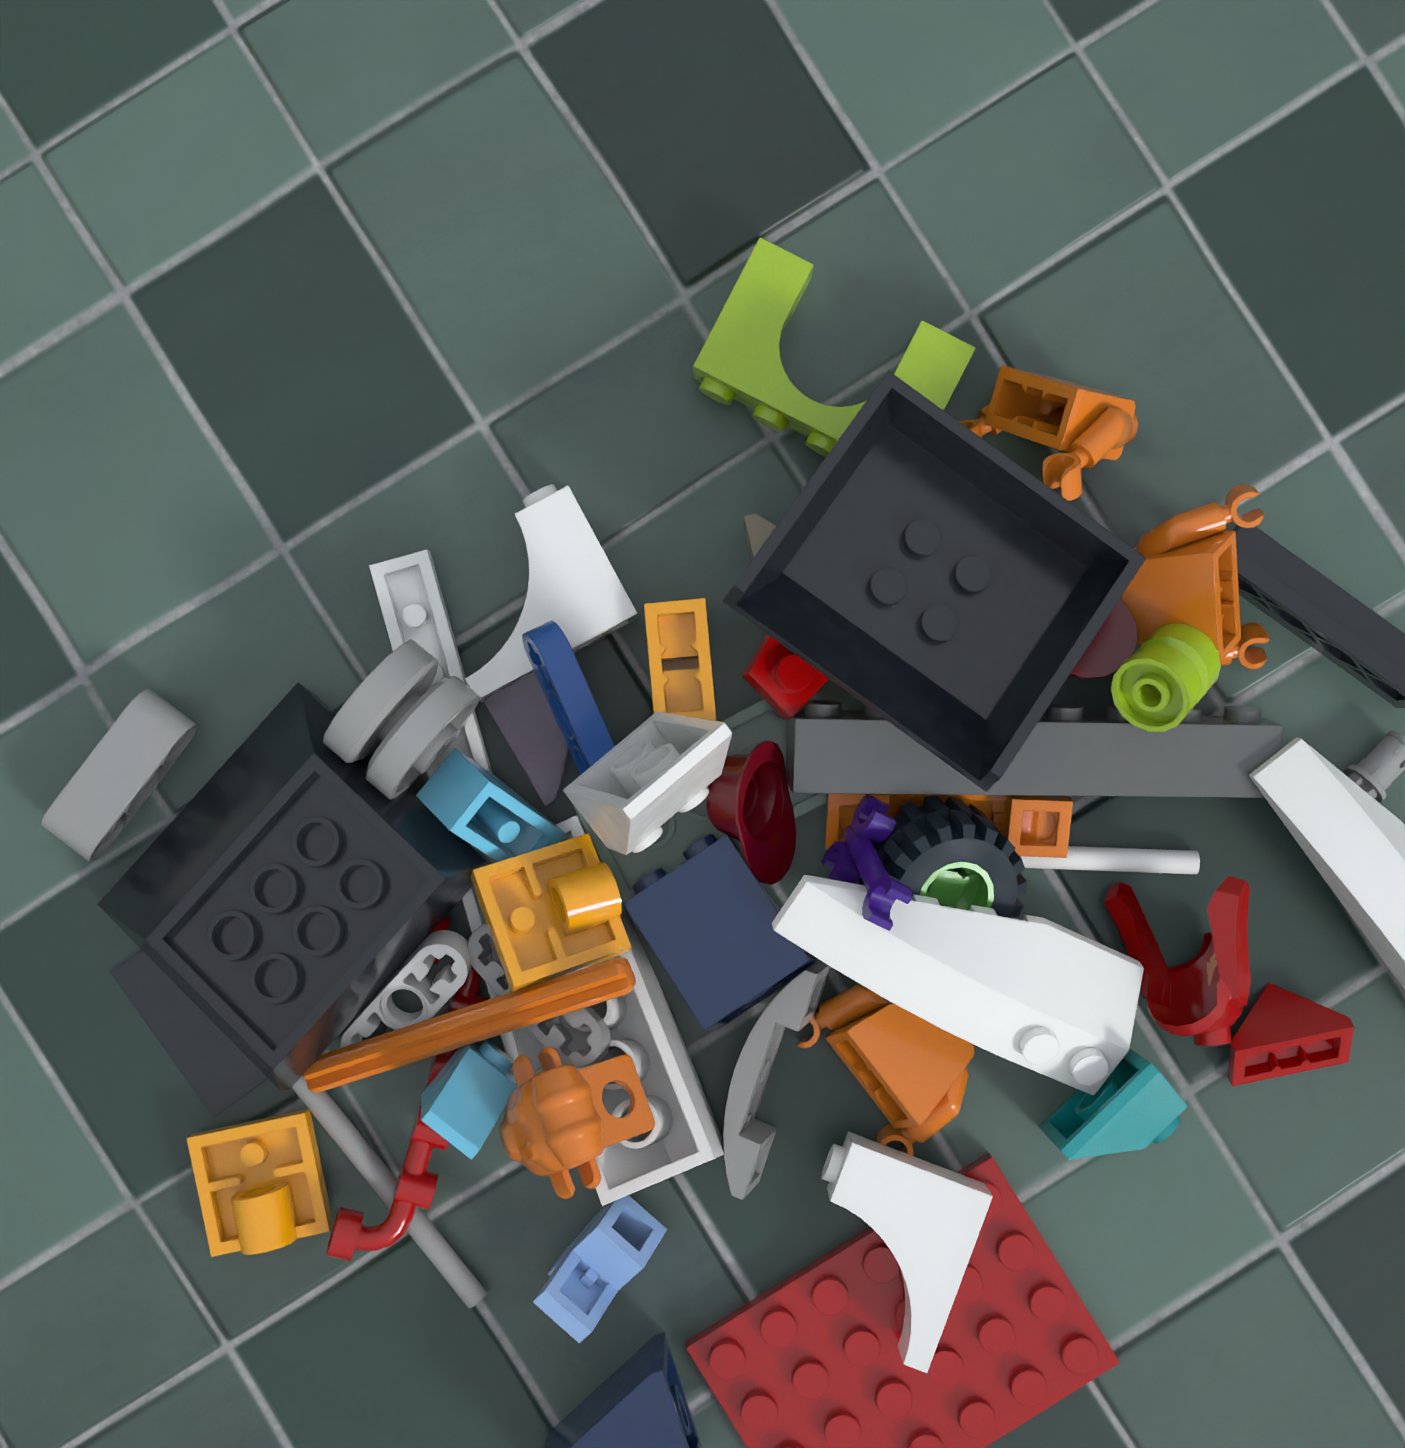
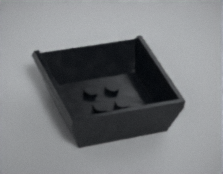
[722,370,1146,792]
[97,682,493,1091]

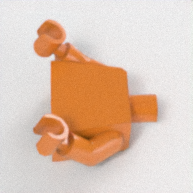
[959,365,1138,501]
[1121,484,1270,669]
[796,984,975,1156]

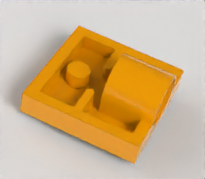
[470,833,631,992]
[187,1109,334,1257]

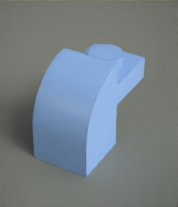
[533,1195,667,1343]

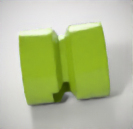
[1111,623,1221,732]

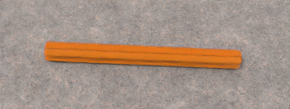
[302,957,636,1093]

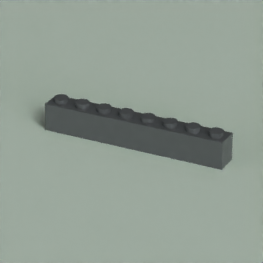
[786,700,1283,798]

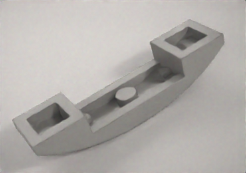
[723,960,830,1200]

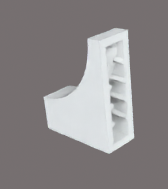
[465,484,639,702]
[821,1131,993,1373]

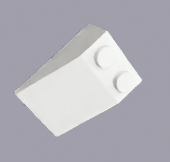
[563,712,732,855]

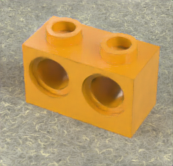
[644,598,716,721]

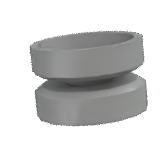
[323,639,481,799]

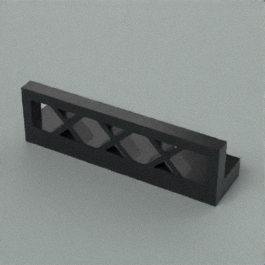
[1233,525,1405,708]

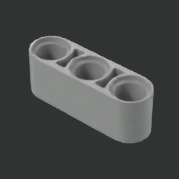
[41,688,198,863]

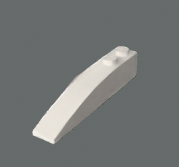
[1249,737,1405,990]
[546,815,724,1206]
[771,875,1144,1096]

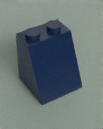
[623,834,816,1030]
[544,1332,702,1448]

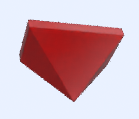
[1228,983,1354,1086]

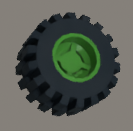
[857,795,1027,918]

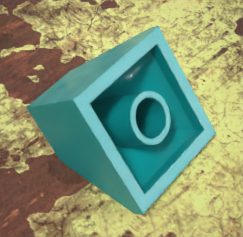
[1038,1048,1188,1160]

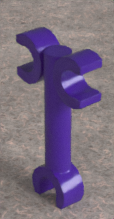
[821,794,912,931]

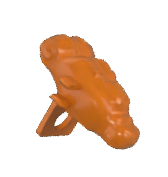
[499,1047,655,1199]

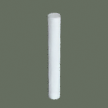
[1020,846,1200,875]

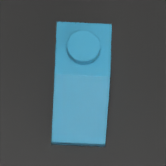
[416,748,566,862]
[421,1040,518,1160]

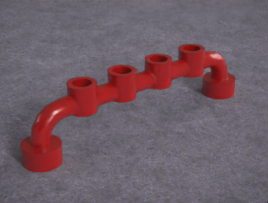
[326,917,489,1261]

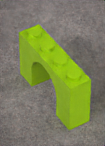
[693,238,976,457]

